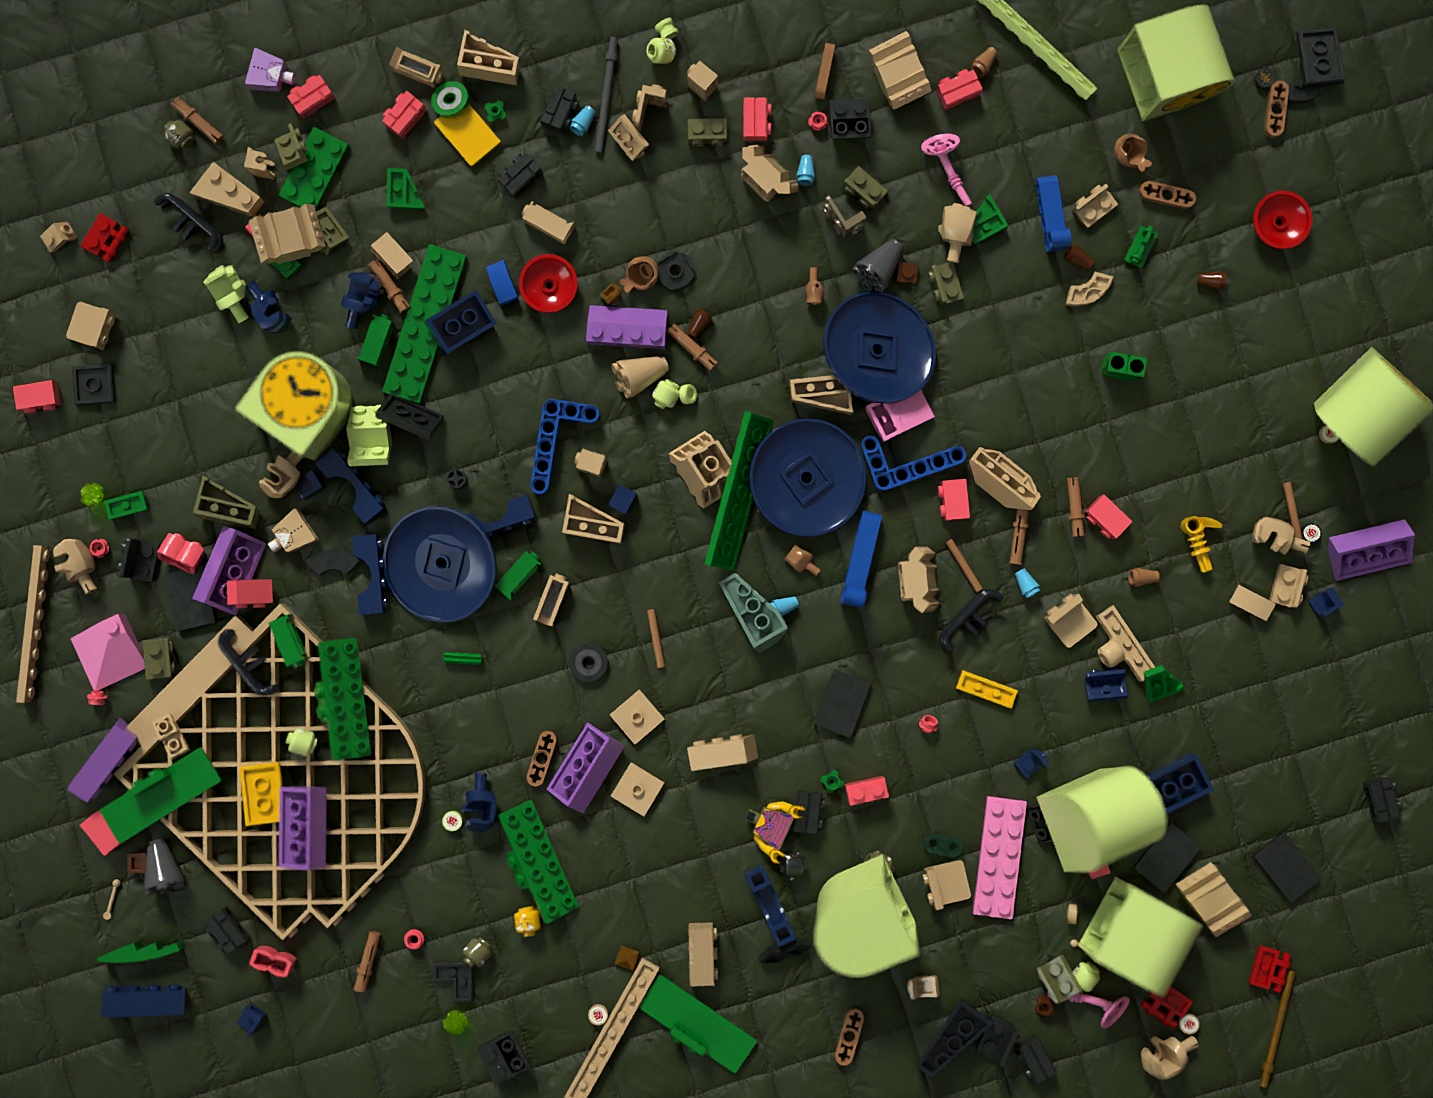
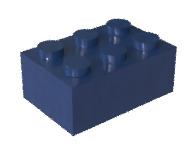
[423,290,497,355]
[1145,753,1214,815]

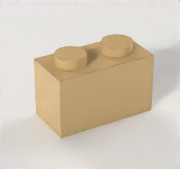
[687,61,718,101]
[574,449,607,478]

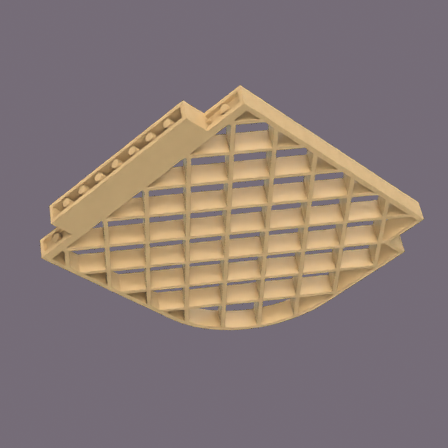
[114,604,426,940]

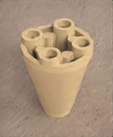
[611,356,669,399]

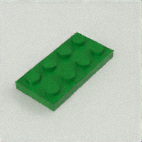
[278,127,349,211]

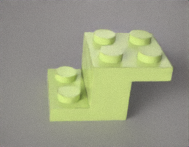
[347,405,392,466]

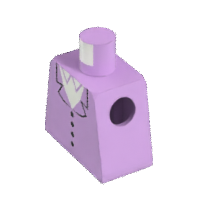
[245,48,295,92]

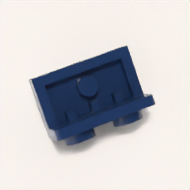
[1084,668,1128,702]

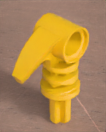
[1181,516,1222,572]

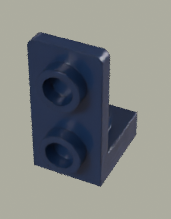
[1013,748,1050,778]

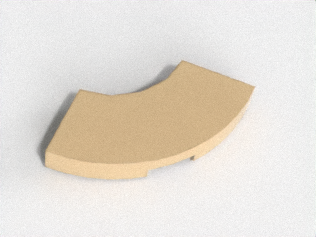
[1065,272,1114,306]

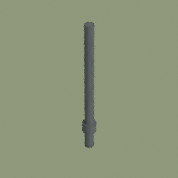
[595,37,618,153]

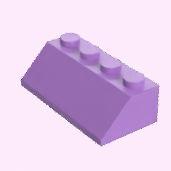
[586,305,667,349]
[1328,520,1415,581]
[192,526,267,616]
[67,718,137,802]
[547,722,625,813]
[279,787,326,870]

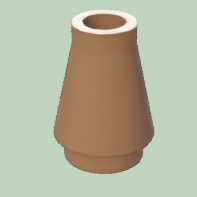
[971,47,998,77]
[1128,567,1159,587]

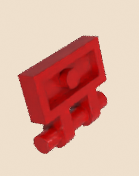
[80,213,129,263]
[1248,945,1292,993]
[1140,986,1193,1029]

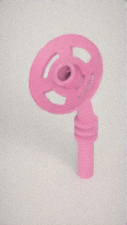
[921,134,972,207]
[1047,991,1130,1029]

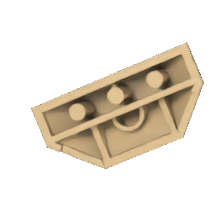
[969,447,1041,510]

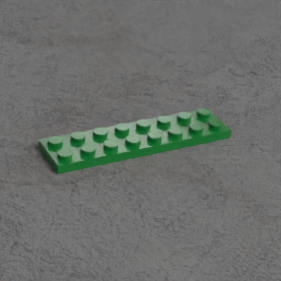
[382,244,467,404]
[705,411,774,571]

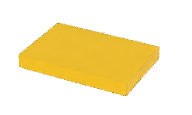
[434,104,501,167]
[239,762,283,826]

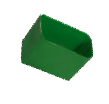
[1101,351,1147,382]

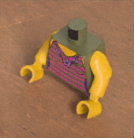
[745,801,805,864]

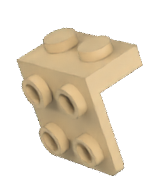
[632,85,667,132]
[66,302,116,350]
[1044,594,1097,647]
[922,860,971,910]

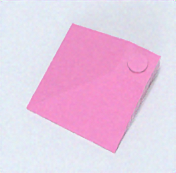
[71,614,145,691]

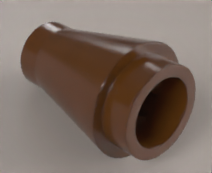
[1064,244,1094,270]
[1197,271,1227,291]
[687,308,712,338]

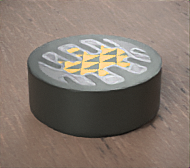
[1254,68,1275,89]

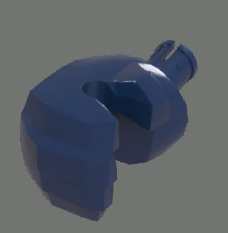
[341,272,383,329]
[245,280,292,333]
[461,773,497,833]

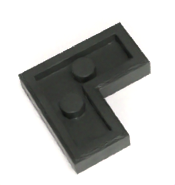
[433,961,473,1002]

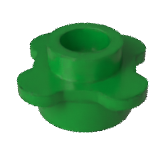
[485,100,506,122]
[821,770,844,793]

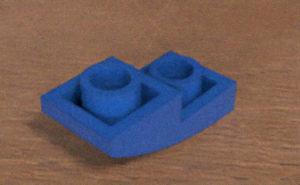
[486,260,519,306]

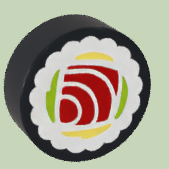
[1301,523,1322,543]

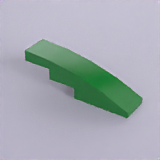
[97,940,185,963]

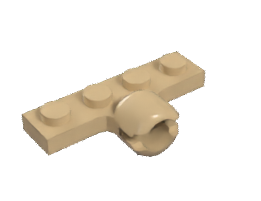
[1096,605,1155,682]

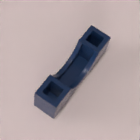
[315,448,386,524]
[467,495,536,537]
[352,534,388,615]
[744,864,796,947]

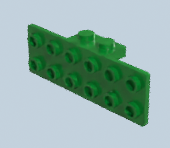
[314,638,371,761]
[100,748,222,843]
[498,800,578,924]
[638,974,757,1073]

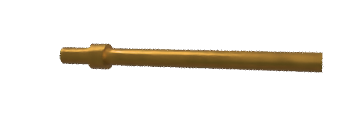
[1259,970,1296,1088]

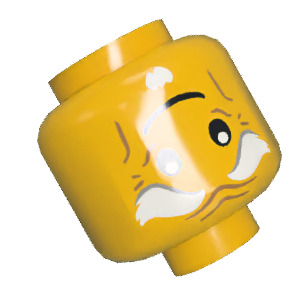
[514,907,541,937]

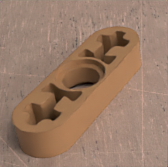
[814,43,835,100]
[1264,80,1289,138]
[1139,181,1196,209]
[527,731,557,786]
[835,1007,864,1065]

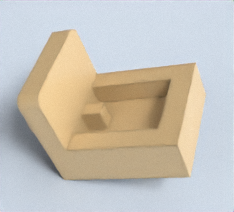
[41,222,77,252]
[907,976,940,999]

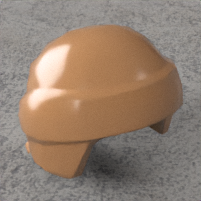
[1114,133,1152,172]
[619,256,659,293]

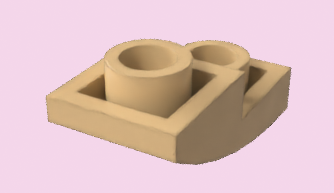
[1229,585,1276,621]
[152,713,190,760]

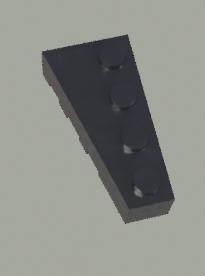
[916,998,994,1078]

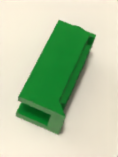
[356,314,395,367]
[495,551,542,601]
[268,614,309,668]

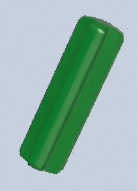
[443,652,482,665]

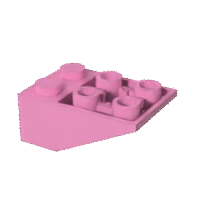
[865,390,934,443]

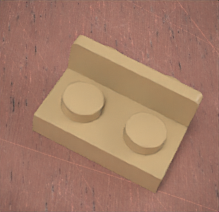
[608,114,649,161]
[1072,184,1118,229]
[1269,564,1308,608]

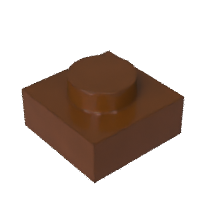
[896,262,918,284]
[127,852,147,873]

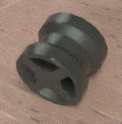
[446,469,468,489]

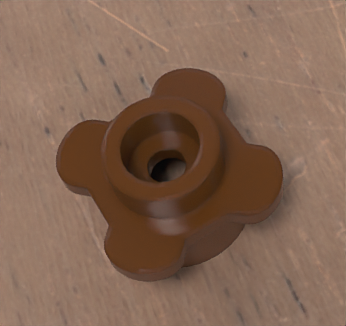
[1035,995,1055,1016]

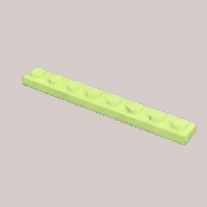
[978,0,1097,100]

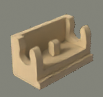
[244,148,275,180]
[371,232,413,280]

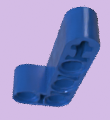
[1036,175,1072,252]

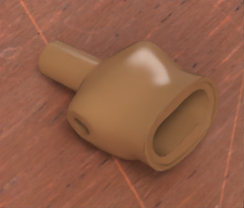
[805,267,825,305]
[784,544,820,576]

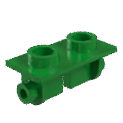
[1124,225,1158,268]

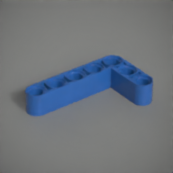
[531,399,600,495]
[860,436,966,491]
[840,511,882,608]

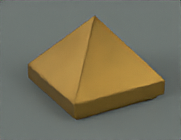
[600,283,623,304]
[615,945,639,971]

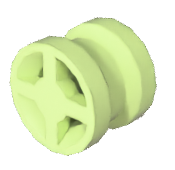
[655,18,679,40]

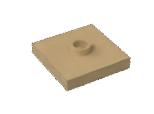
[610,689,665,744]
[611,762,665,816]

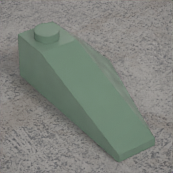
[719,573,789,653]

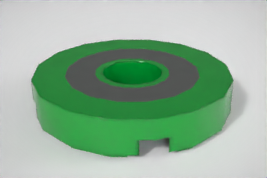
[431,81,470,119]

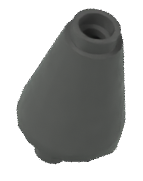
[852,239,903,292]
[144,839,185,896]

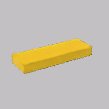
[956,670,1018,709]

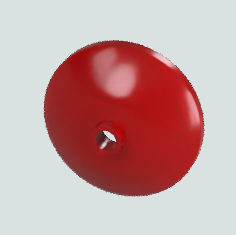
[1253,191,1312,249]
[519,254,578,313]

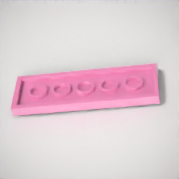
[972,796,1027,919]

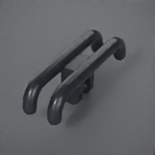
[154,193,223,253]
[939,589,1003,652]
[218,629,279,696]

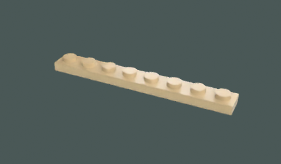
[16,545,50,703]
[564,957,660,1098]

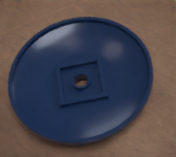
[823,292,936,404]
[749,418,866,536]
[383,506,497,622]

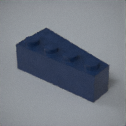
[101,984,185,1017]

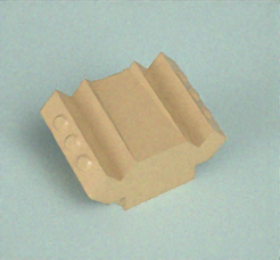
[869,31,931,110]
[741,145,799,202]
[249,204,326,264]
[669,431,731,508]
[898,547,940,613]
[1176,863,1251,937]

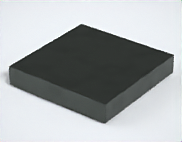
[72,363,115,406]

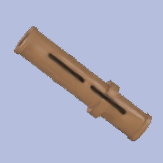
[171,97,224,145]
[368,259,411,314]
[667,324,718,372]
[1067,477,1085,537]
[1009,509,1029,565]
[353,931,382,993]

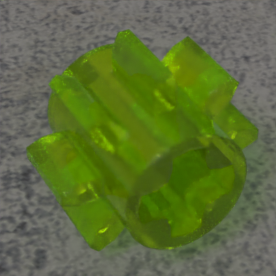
[79,482,105,506]
[443,1010,469,1035]

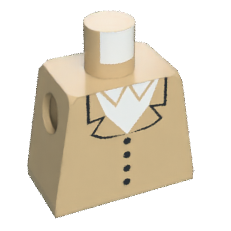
[268,508,319,553]

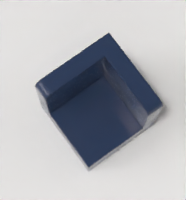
[296,470,326,500]
[609,484,637,515]
[1308,588,1344,617]
[237,1003,267,1037]

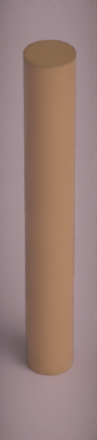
[1283,482,1302,539]
[945,539,983,592]
[647,609,665,668]

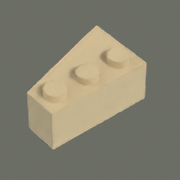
[457,30,520,86]
[190,162,265,217]
[789,375,853,415]
[562,494,625,544]
[687,734,758,771]
[689,923,718,986]

